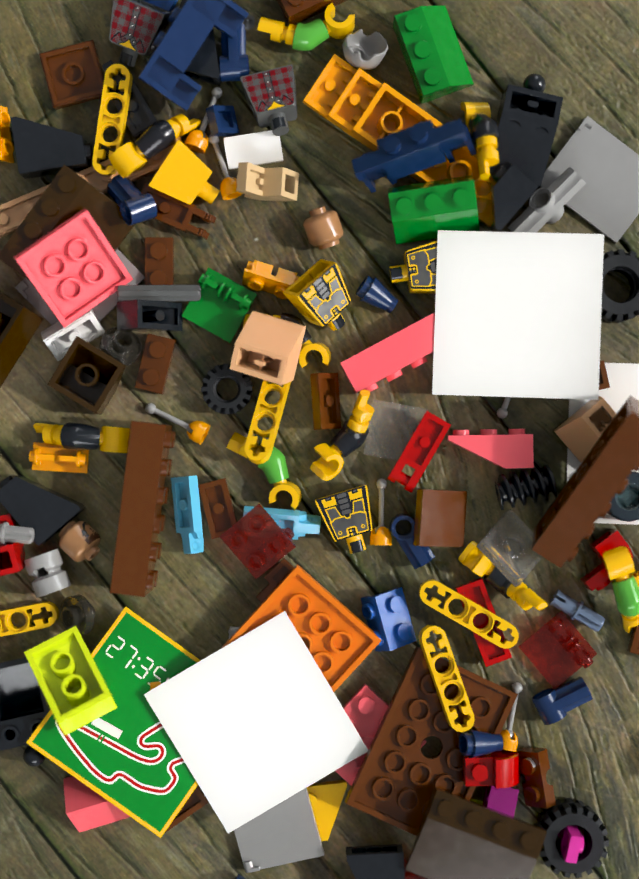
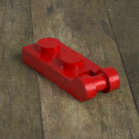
[387,411,451,493]

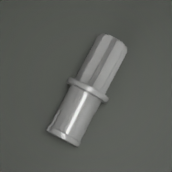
[0,522,35,544]

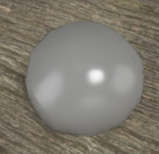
[342,29,389,70]

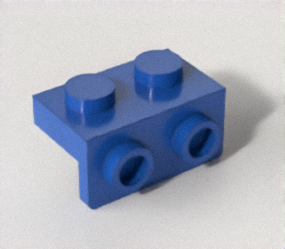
[361,587,417,651]

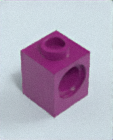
[482,786,519,817]

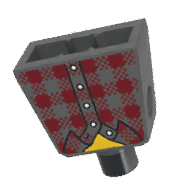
[109,0,173,67]
[240,64,298,136]

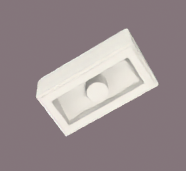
[223,130,283,170]
[41,309,106,361]

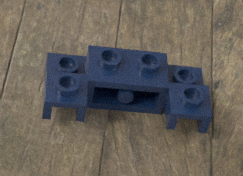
[138,0,249,111]
[352,119,477,193]

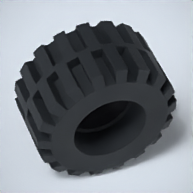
[601,249,639,323]
[534,798,609,878]

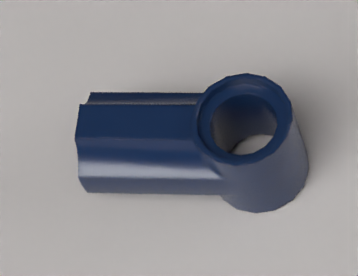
[220,24,249,82]
[107,175,157,226]
[390,514,435,569]
[532,676,593,725]

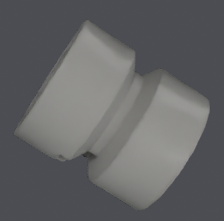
[23,548,71,598]

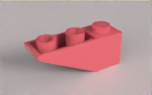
[446,429,534,469]

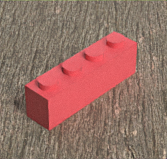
[340,312,435,393]

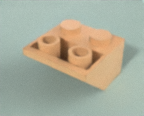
[230,311,306,385]
[554,396,616,462]

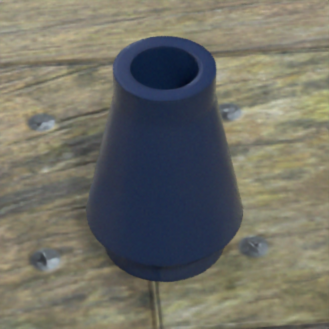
[355,276,399,313]
[459,730,503,758]

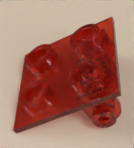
[220,503,296,579]
[518,611,597,689]

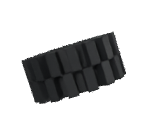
[201,363,253,414]

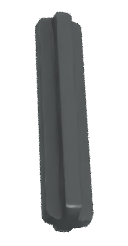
[117,284,201,302]

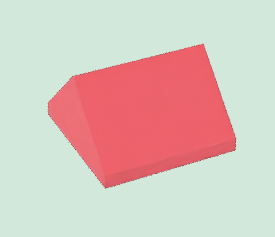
[63,776,130,833]

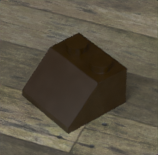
[47,336,126,415]

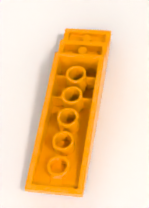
[302,53,494,227]

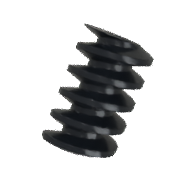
[495,465,557,510]

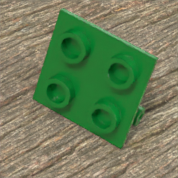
[182,267,257,343]

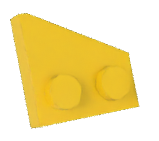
[307,780,347,841]

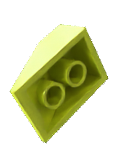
[24,626,117,735]

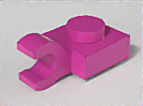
[557,825,584,864]

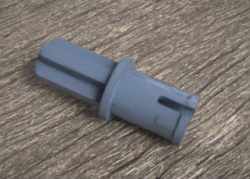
[549,589,605,631]

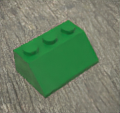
[393,5,474,104]
[388,175,479,244]

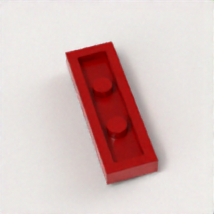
[455,578,512,667]

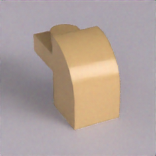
[236,162,299,202]

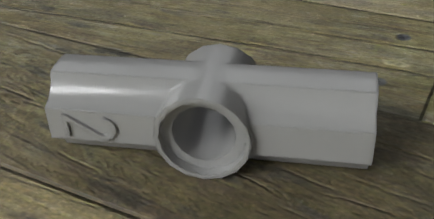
[508,166,586,233]

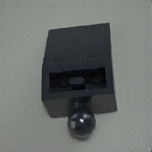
[489,73,563,188]
[0,657,51,767]

